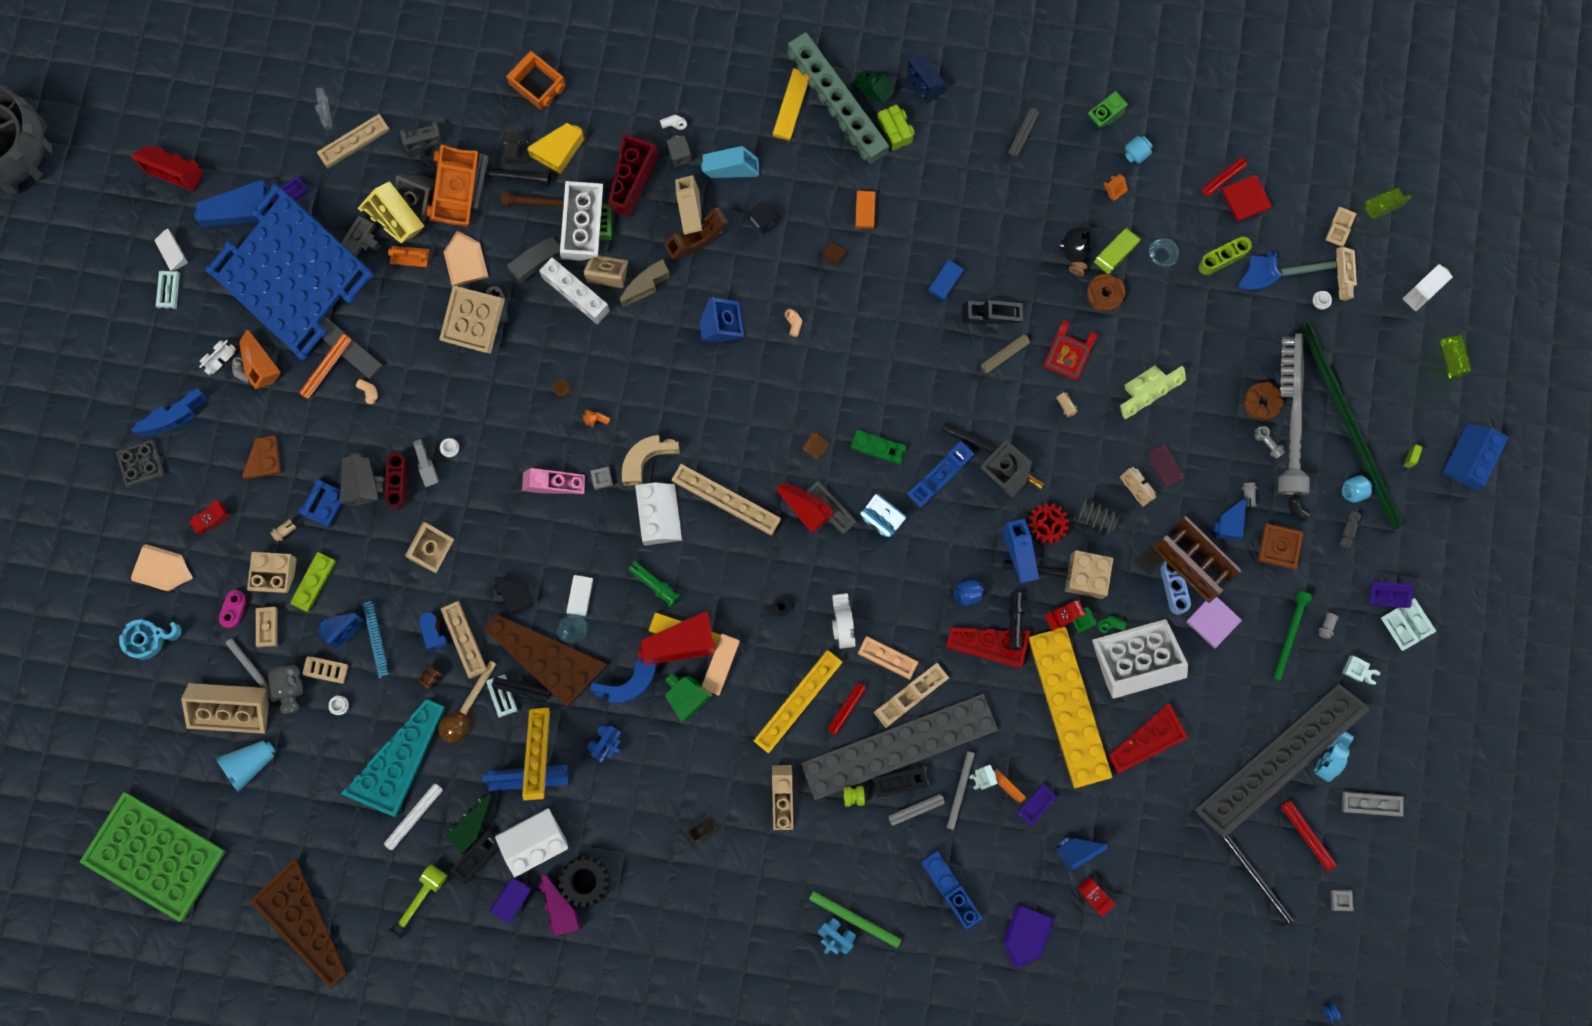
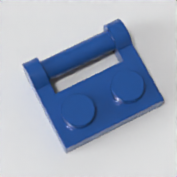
[298,479,342,528]

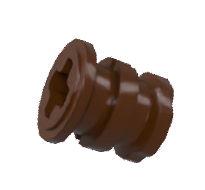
[417,664,443,690]

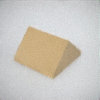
[584,256,628,288]
[405,522,454,573]

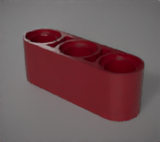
[385,452,408,511]

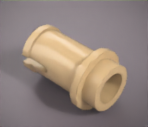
[1056,392,1078,417]
[270,519,297,542]

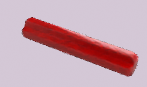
[1201,157,1247,197]
[828,683,866,735]

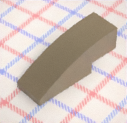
[620,259,670,308]

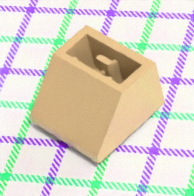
[247,552,297,593]

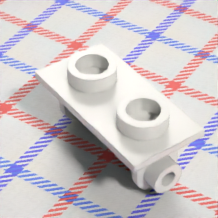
[199,340,236,376]

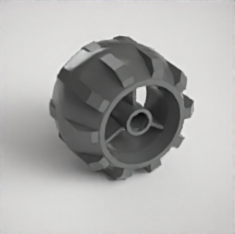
[0,84,52,195]

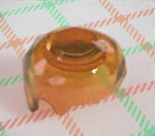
[438,712,470,744]

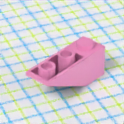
[522,468,585,494]

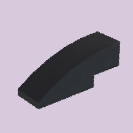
[962,300,1023,324]

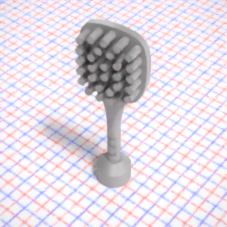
[1278,333,1310,495]

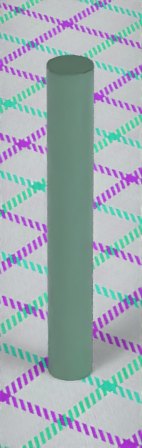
[1280,261,1337,276]

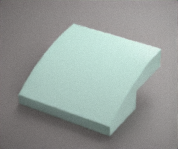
[1381,598,1436,651]

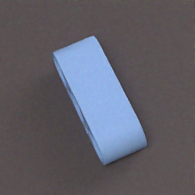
[1160,561,1191,615]

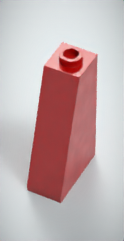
[637,612,714,665]

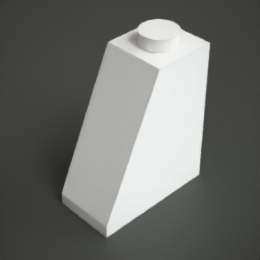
[1403,264,1453,311]

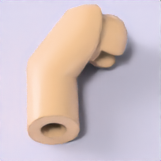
[785,309,802,337]
[356,379,378,404]

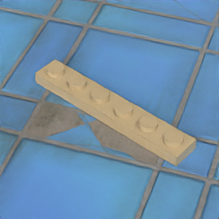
[672,464,781,536]

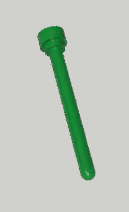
[1274,591,1313,681]

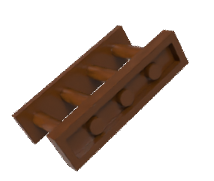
[1153,516,1242,603]

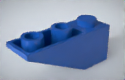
[1001,519,1039,584]

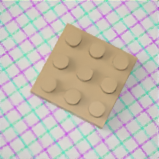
[439,285,505,354]

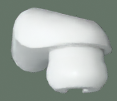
[659,115,687,130]

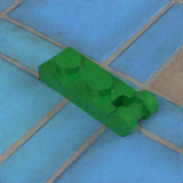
[850,430,907,465]

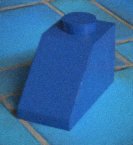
[1213,499,1246,541]

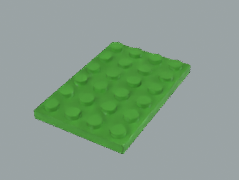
[80,792,226,922]

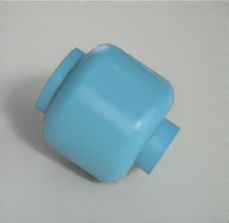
[1124,136,1153,164]
[1342,475,1372,503]

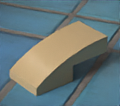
[1325,207,1357,247]

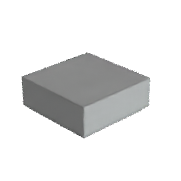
[590,467,613,490]
[1330,890,1353,911]

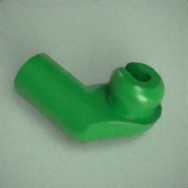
[1098,616,1127,633]

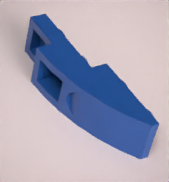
[131,388,208,437]
[920,850,983,930]

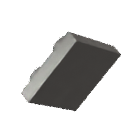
[116,439,165,488]

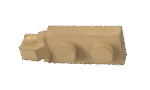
[1336,247,1357,301]

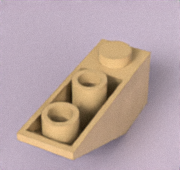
[675,175,702,235]
[772,765,793,830]

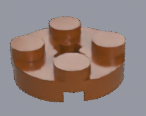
[1087,274,1125,312]
[1244,382,1283,421]

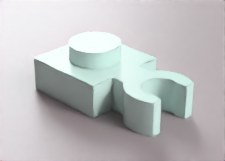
[1342,656,1380,685]
[969,765,998,790]

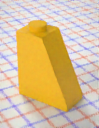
[527,123,584,174]

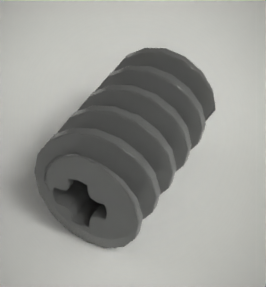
[1078,498,1121,535]

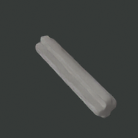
[888,794,945,826]

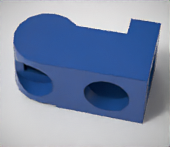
[419,612,449,651]

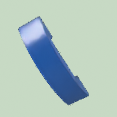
[907,441,974,508]

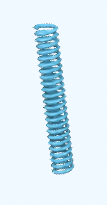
[362,601,389,678]

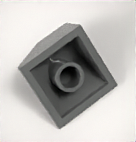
[394,174,435,222]
[980,440,1032,497]

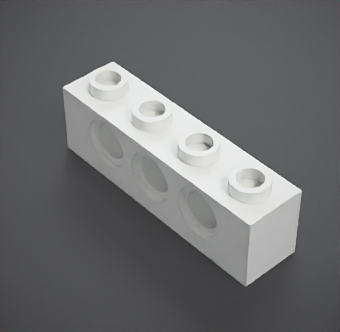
[539,258,610,325]

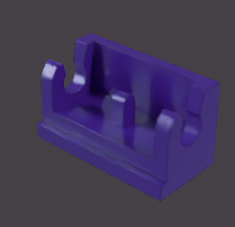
[1370,581,1413,609]
[490,876,531,924]

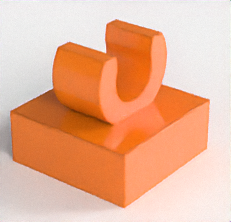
[1103,174,1128,201]

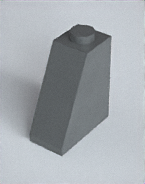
[340,453,378,506]

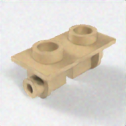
[1120,467,1157,507]

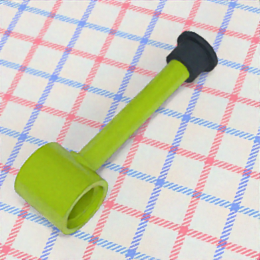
[388,864,448,939]

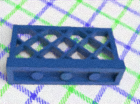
[482,764,569,792]

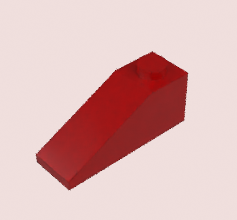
[775,482,835,533]

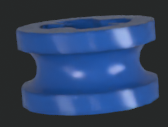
[1322,1002,1341,1023]

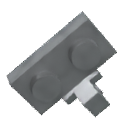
[341,216,381,257]

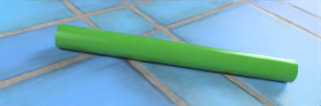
[809,891,902,948]

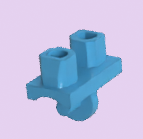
[817,918,856,955]

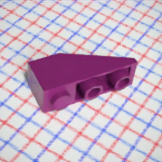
[540,875,581,936]

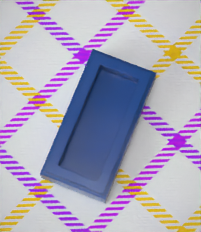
[928,260,964,301]

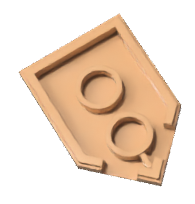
[444,230,489,287]
[131,544,193,592]

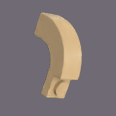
[622,435,680,486]

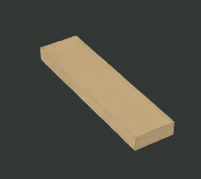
[317,114,390,169]
[441,601,488,679]

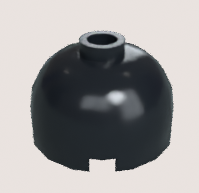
[1060,227,1090,264]

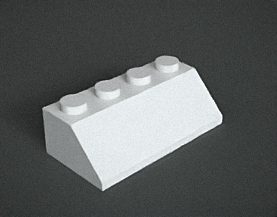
[560,181,603,261]

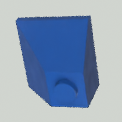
[699,297,744,342]
[317,613,366,649]
[1055,837,1108,870]

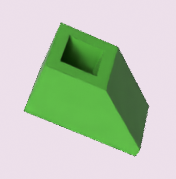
[1088,91,1128,127]

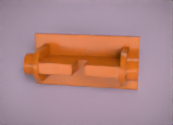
[388,246,429,267]

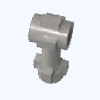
[1254,426,1285,459]

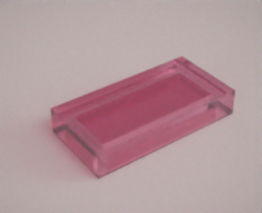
[1147,445,1184,487]

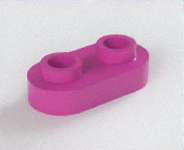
[219,590,247,629]

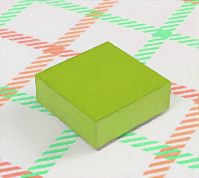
[1404,445,1422,468]

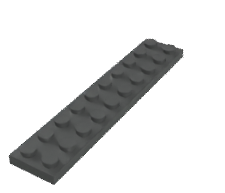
[1195,684,1369,838]
[801,694,998,801]

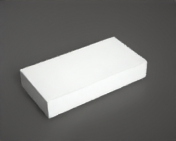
[566,575,593,617]

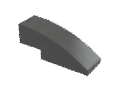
[507,237,560,283]

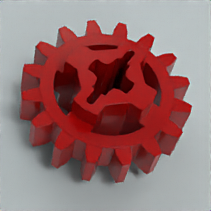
[1027,503,1069,545]

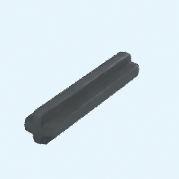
[1008,108,1040,157]
[471,154,489,209]

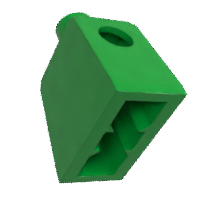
[665,673,713,722]

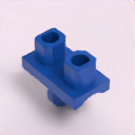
[586,725,621,763]

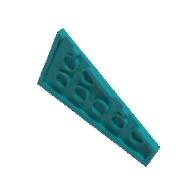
[341,699,446,817]

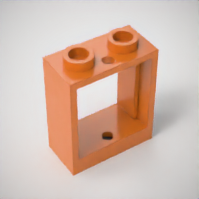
[506,51,565,111]

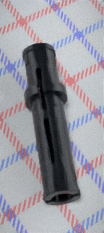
[1008,592,1024,651]

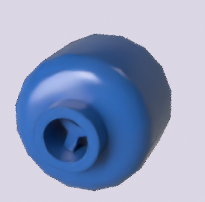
[954,579,984,607]

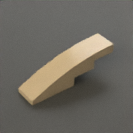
[874,663,949,728]

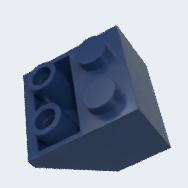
[906,57,947,104]

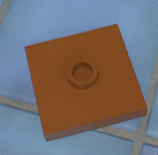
[1257,523,1304,570]

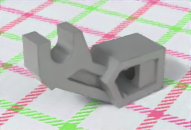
[413,439,439,487]

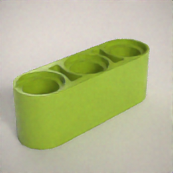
[1094,228,1141,274]
[1198,237,1252,275]

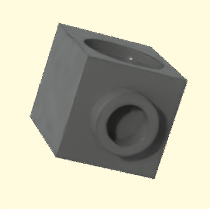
[667,135,692,167]

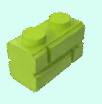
[877,105,915,151]

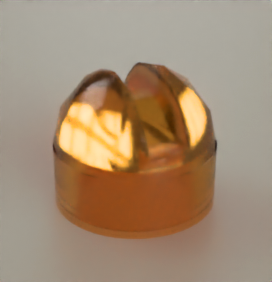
[553,380,569,397]

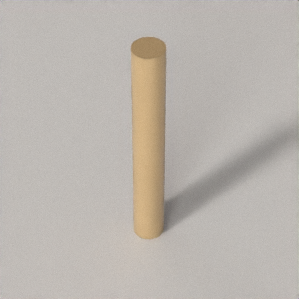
[460,661,497,715]

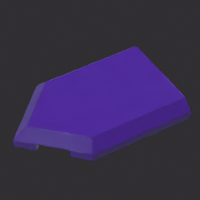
[1003,904,1054,969]

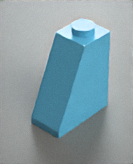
[701,146,759,178]

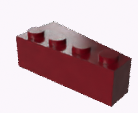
[608,133,660,218]

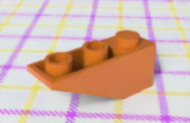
[239,330,281,389]

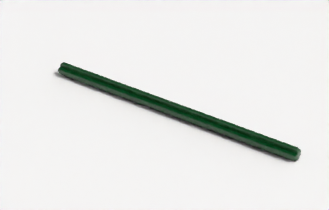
[1300,322,1403,530]

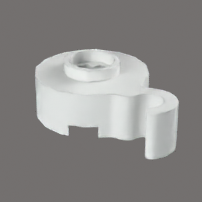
[832,593,855,649]

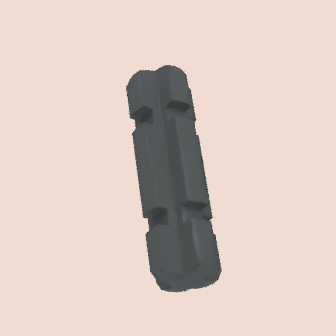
[1339,511,1361,548]

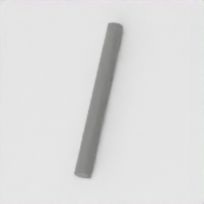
[226,639,277,702]
[947,751,975,830]

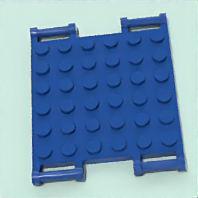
[204,183,375,361]

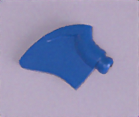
[1238,251,1283,290]

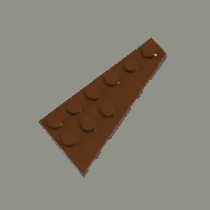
[483,614,608,708]
[249,858,347,989]

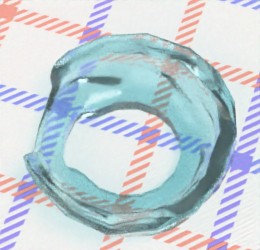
[1149,238,1179,267]

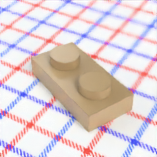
[256,607,278,648]

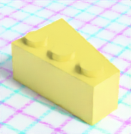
[358,181,424,243]

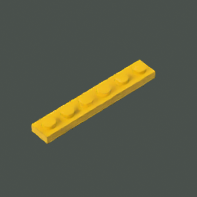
[753,650,843,754]
[522,708,550,800]

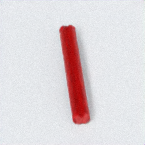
[1281,801,1337,871]

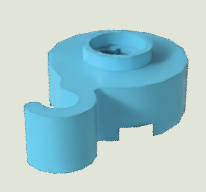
[119,619,181,660]
[1313,731,1354,782]

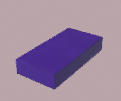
[271,176,310,205]
[1017,784,1058,826]

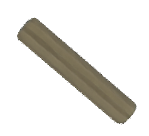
[981,334,1030,373]

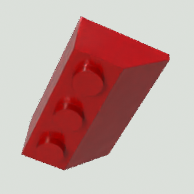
[131,145,203,192]

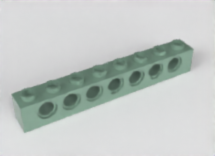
[787,32,889,164]

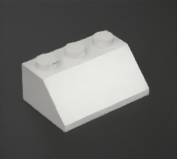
[635,483,682,546]
[495,808,568,877]

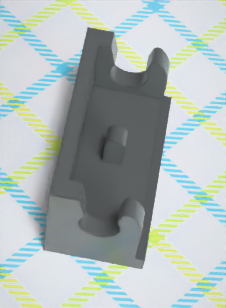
[400,121,442,152]

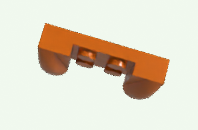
[426,145,478,227]

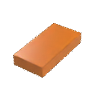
[855,191,875,229]
[994,769,1026,803]

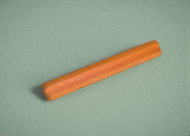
[299,334,351,399]

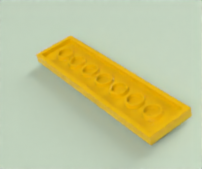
[1028,627,1112,789]

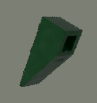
[445,794,494,854]

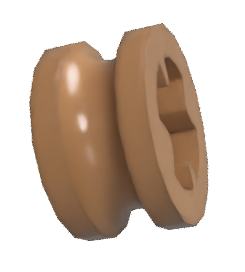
[1068,262,1088,276]

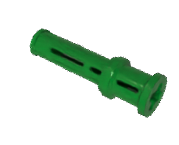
[628,561,681,608]

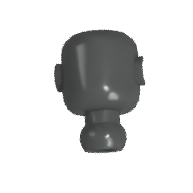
[268,665,303,714]

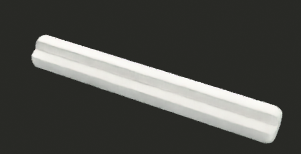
[384,784,443,850]

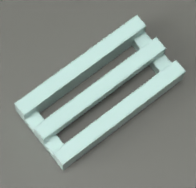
[156,271,180,309]
[486,674,518,718]

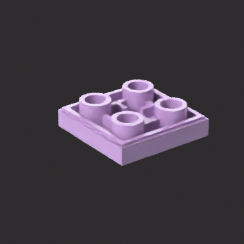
[1186,597,1242,649]

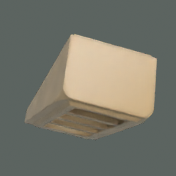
[303,656,348,684]

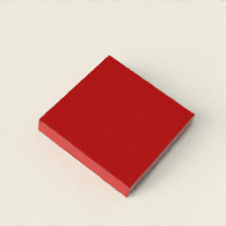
[1221,175,1272,222]

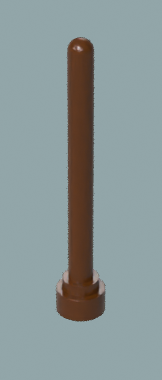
[501,191,564,207]

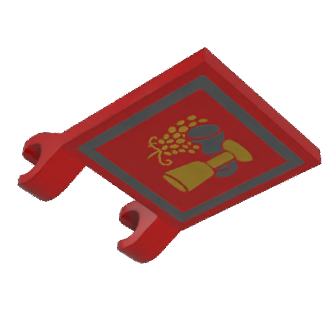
[1043,320,1097,381]

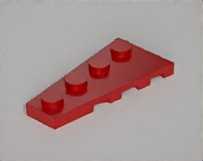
[946,628,1031,669]
[1108,703,1188,774]

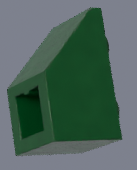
[851,71,895,104]

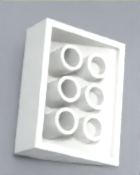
[1092,619,1188,699]

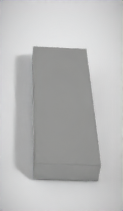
[1342,792,1403,817]

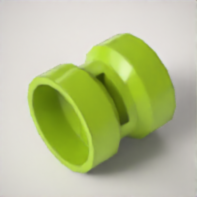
[843,786,865,807]

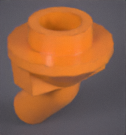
[582,409,610,428]

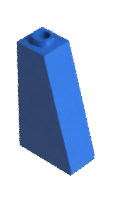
[194,180,269,227]

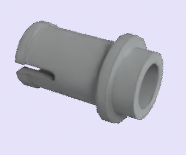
[1242,483,1257,507]
[1318,613,1339,639]

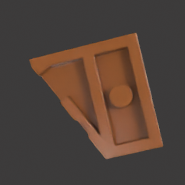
[242,436,281,480]

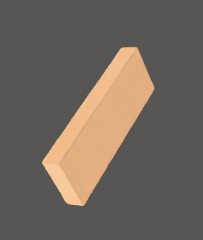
[702,634,740,695]
[858,636,918,680]

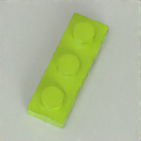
[290,552,336,613]

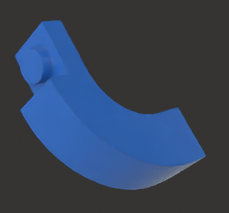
[590,659,657,704]

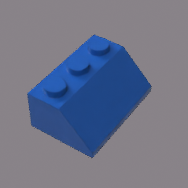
[1442,424,1509,491]

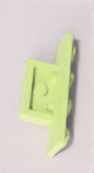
[1120,366,1186,419]

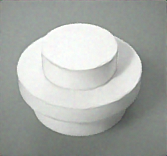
[1312,291,1332,309]
[440,438,459,457]
[329,696,349,715]

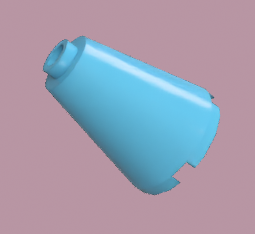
[216,741,275,792]

